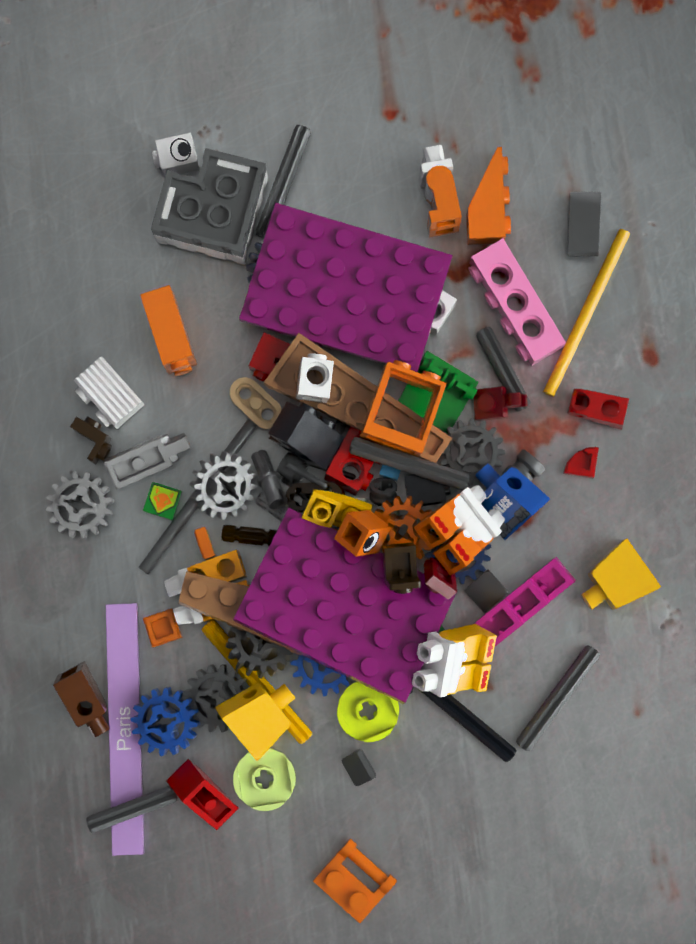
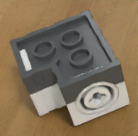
[151,148,268,265]

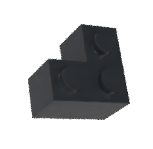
[268,401,344,469]

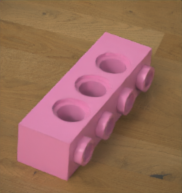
[468,239,566,366]

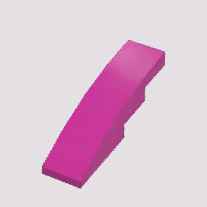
[473,557,576,646]

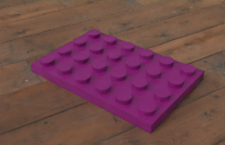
[239,203,453,372]
[233,508,458,704]

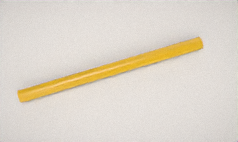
[543,229,630,397]

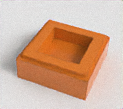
[194,527,217,560]
[143,608,183,648]

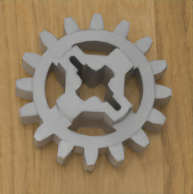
[189,451,258,520]
[45,471,114,539]

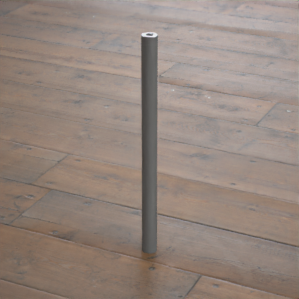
[138,419,257,574]

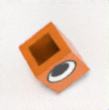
[334,510,391,557]

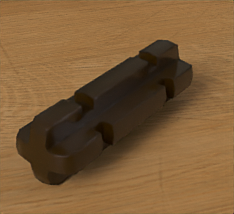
[221,525,277,546]

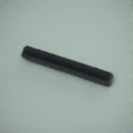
[418,689,517,762]

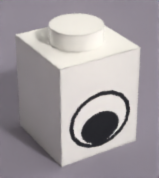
[152,132,200,177]

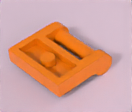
[313,838,397,923]

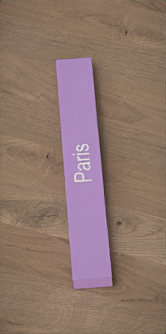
[106,603,145,856]

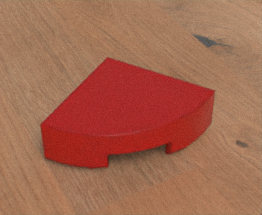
[563,447,599,479]

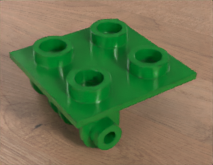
[398,351,479,435]

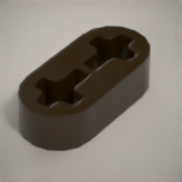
[286,482,345,512]

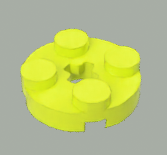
[337,682,399,742]

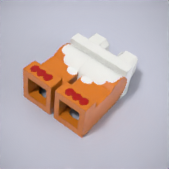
[419,145,462,238]
[413,485,505,575]

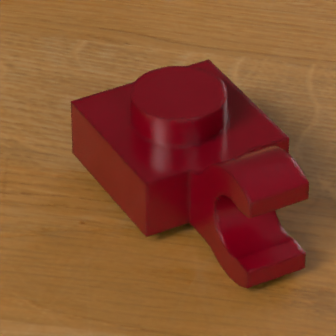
[474,386,528,421]
[423,556,457,600]

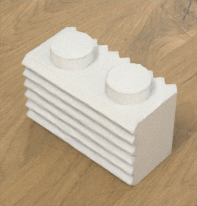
[74,356,144,429]

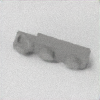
[103,433,190,490]

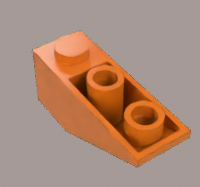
[466,147,511,245]

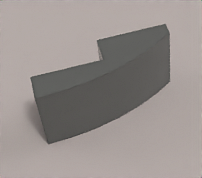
[568,192,601,256]

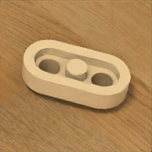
[230,377,282,430]

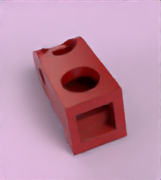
[567,389,629,430]

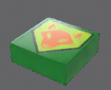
[143,482,182,521]

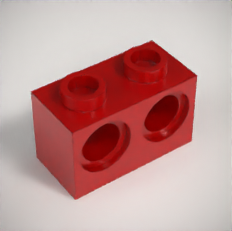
[323,427,383,496]

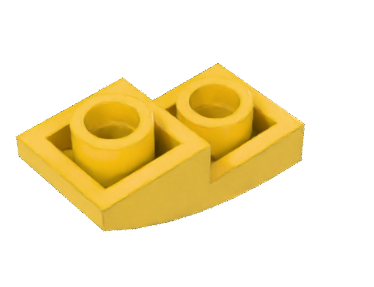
[301,489,372,528]

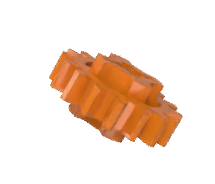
[374,496,437,560]

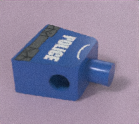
[475,463,550,540]

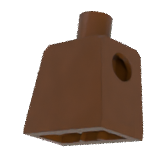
[53,661,110,738]

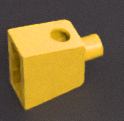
[581,538,661,610]
[215,683,296,761]

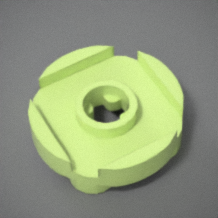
[233,748,296,811]

